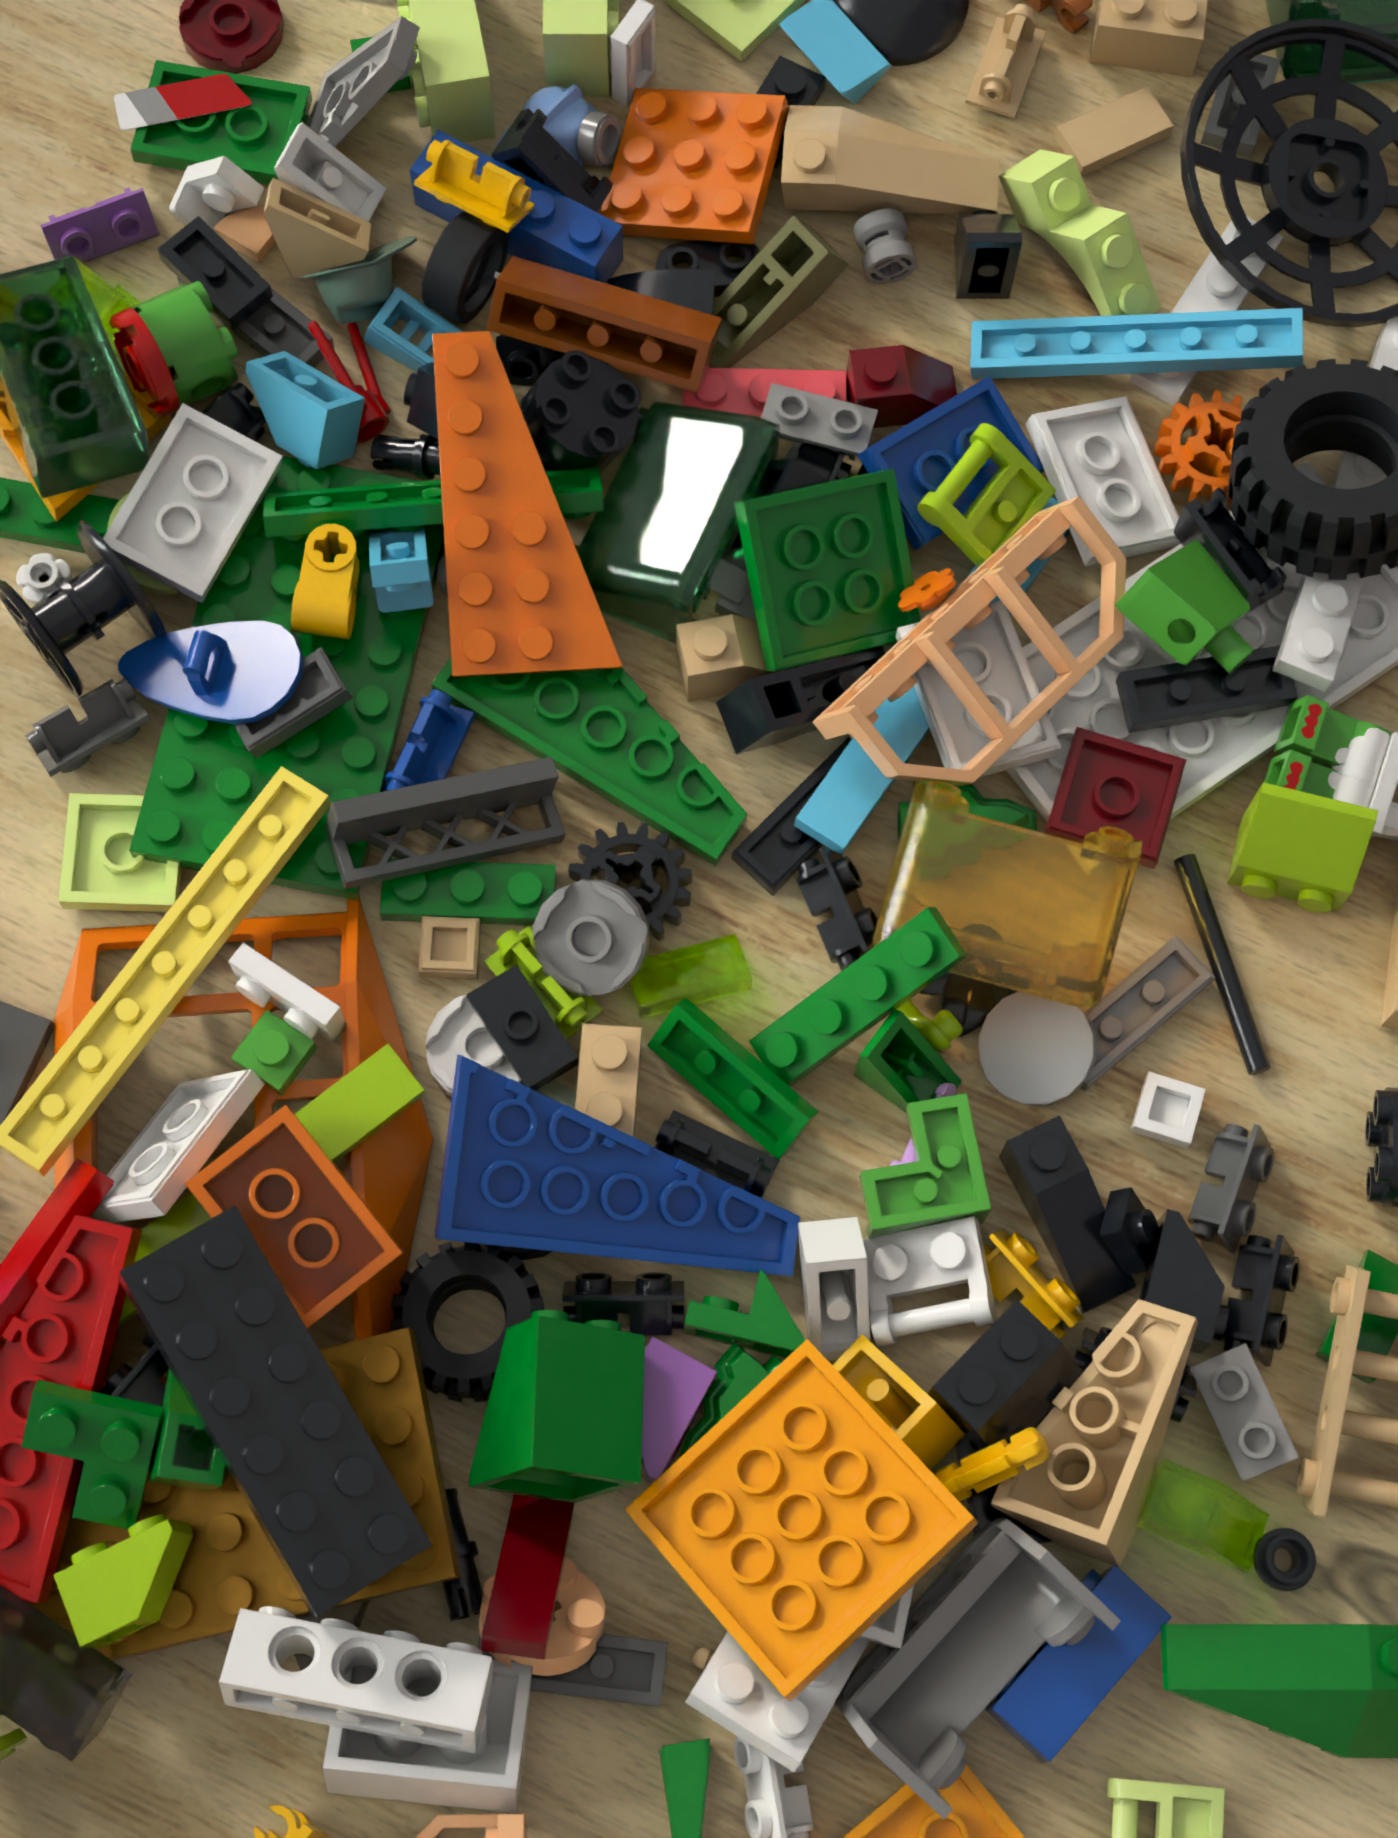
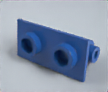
[384,689,476,791]

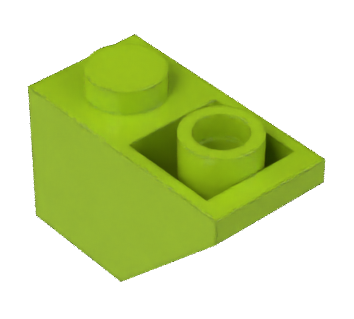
[54,1514,194,1648]

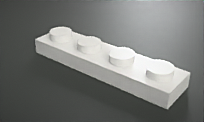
[1129,216,1284,406]

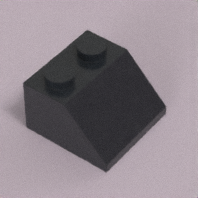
[928,1299,1083,1450]

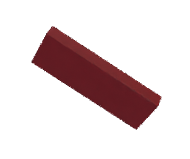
[481,1494,574,1660]

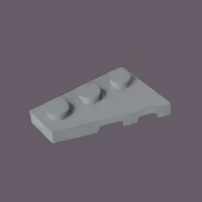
[307,16,420,147]

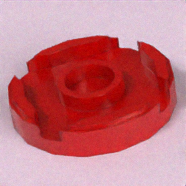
[109,307,179,419]

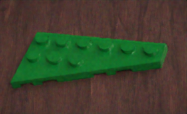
[431,657,747,866]

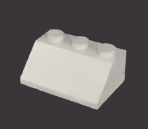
[323,1659,532,1814]

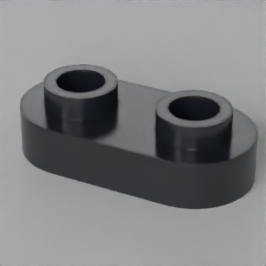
[655,241,760,297]

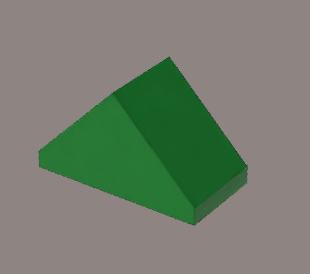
[854,1009,962,1113]

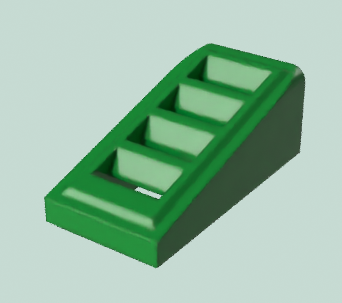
[659,1738,711,1838]

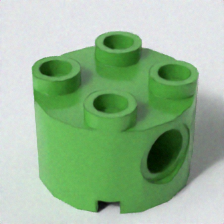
[131,281,239,411]

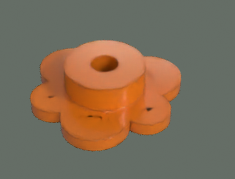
[898,568,956,612]

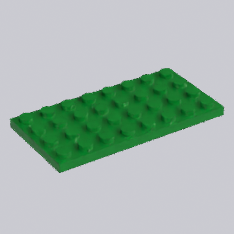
[129,456,445,900]

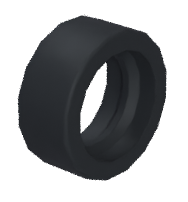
[421,211,508,323]

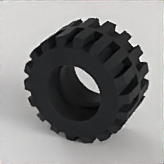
[390,1242,545,1402]

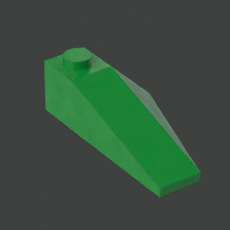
[1161,1624,1398,1758]

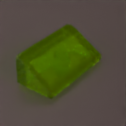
[629,934,752,1019]

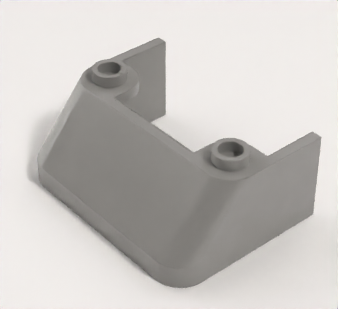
[835,1516,1121,1819]

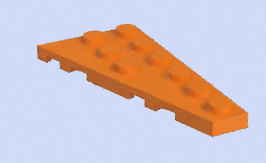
[432,331,623,678]

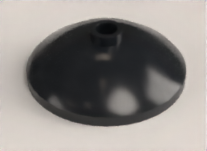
[833,0,969,66]

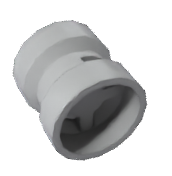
[853,208,917,284]

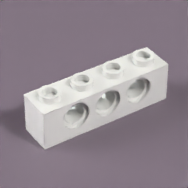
[219,1606,493,1754]

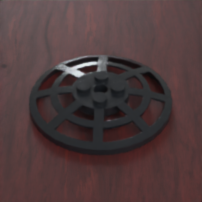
[1180,18,1398,328]

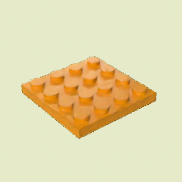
[625,1339,978,1702]

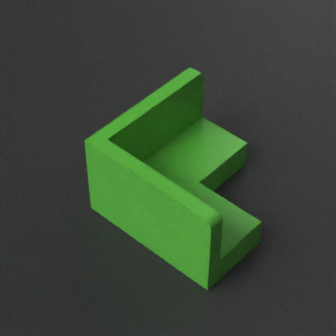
[859,1093,991,1239]

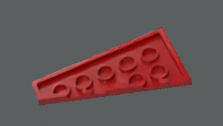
[0,1215,142,1604]

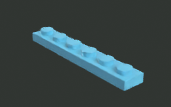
[970,308,1303,380]

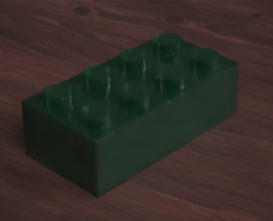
[0,255,149,499]

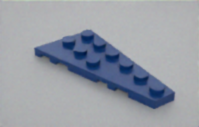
[434,1054,800,1276]

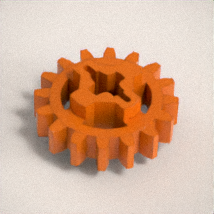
[1154,390,1243,505]

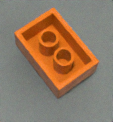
[185,1105,404,1329]

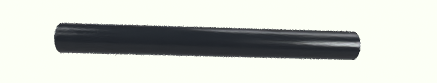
[1174,854,1271,1075]

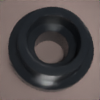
[1253,1528,1316,1591]

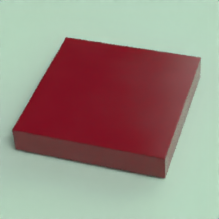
[1044,727,1187,869]

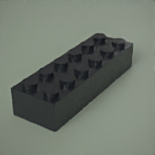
[118,1206,432,1617]

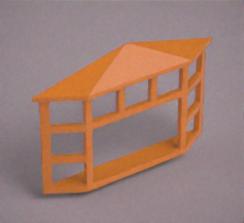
[53,895,433,1388]

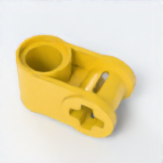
[291,524,360,639]

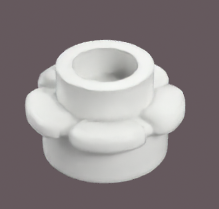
[16,553,72,604]

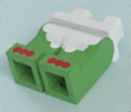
[1264,695,1398,841]

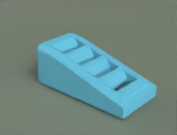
[363,287,463,372]

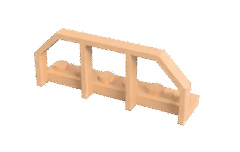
[812,496,1126,786]

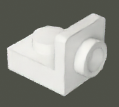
[169,156,264,230]

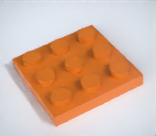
[600,88,789,244]

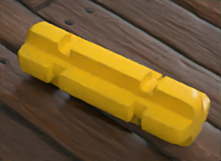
[934,1427,1050,1502]

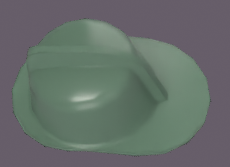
[301,236,417,324]

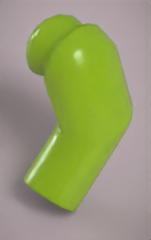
[887,1000,963,1052]

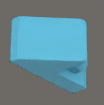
[369,526,434,613]

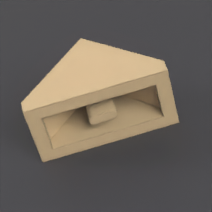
[264,178,372,279]

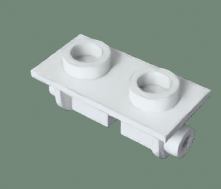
[734,1736,814,1838]

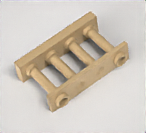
[1296,1264,1398,1517]

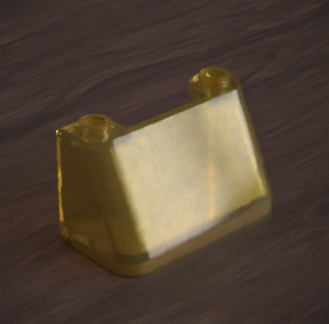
[873,781,1143,1007]

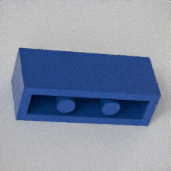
[986,1565,1172,1763]

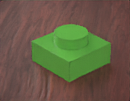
[230,1009,317,1096]

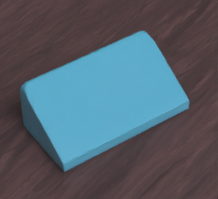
[779,0,892,104]

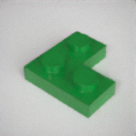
[21,1380,164,1529]

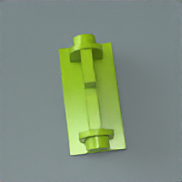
[484,925,603,1041]

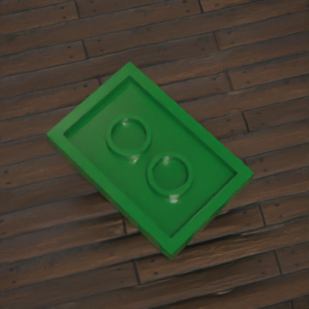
[130,60,312,185]

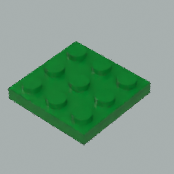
[734,469,921,671]

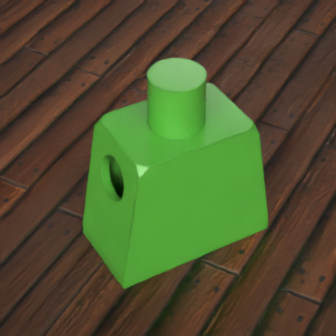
[1114,539,1255,674]

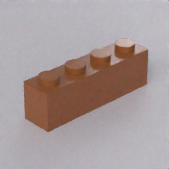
[487,255,722,393]

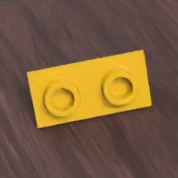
[414,140,535,233]
[983,1229,1084,1340]

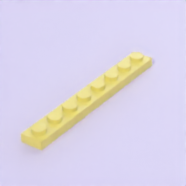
[0,766,331,1177]

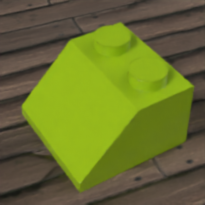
[1227,782,1378,913]

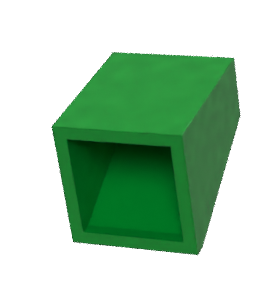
[468,1310,645,1503]

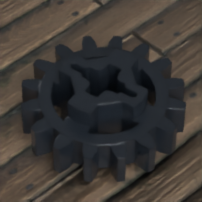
[568,822,692,941]

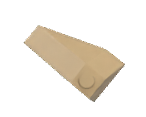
[991,1299,1198,1568]

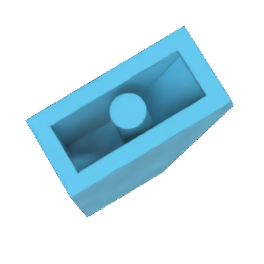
[245,351,365,469]

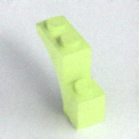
[999,149,1161,316]

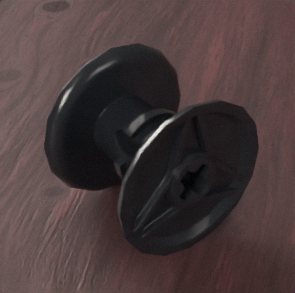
[0,519,167,698]

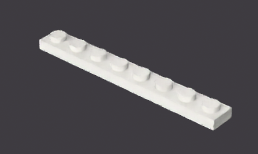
[1272,317,1398,692]

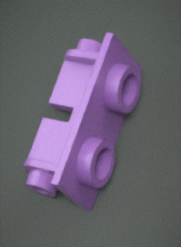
[40,187,159,271]

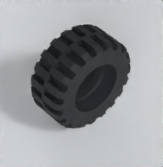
[1228,359,1398,580]

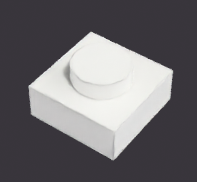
[1130,1072,1206,1149]

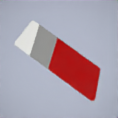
[114,73,251,130]

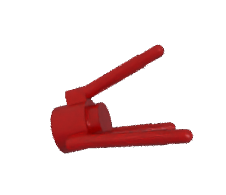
[308,321,391,444]

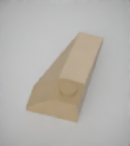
[781,105,1000,214]

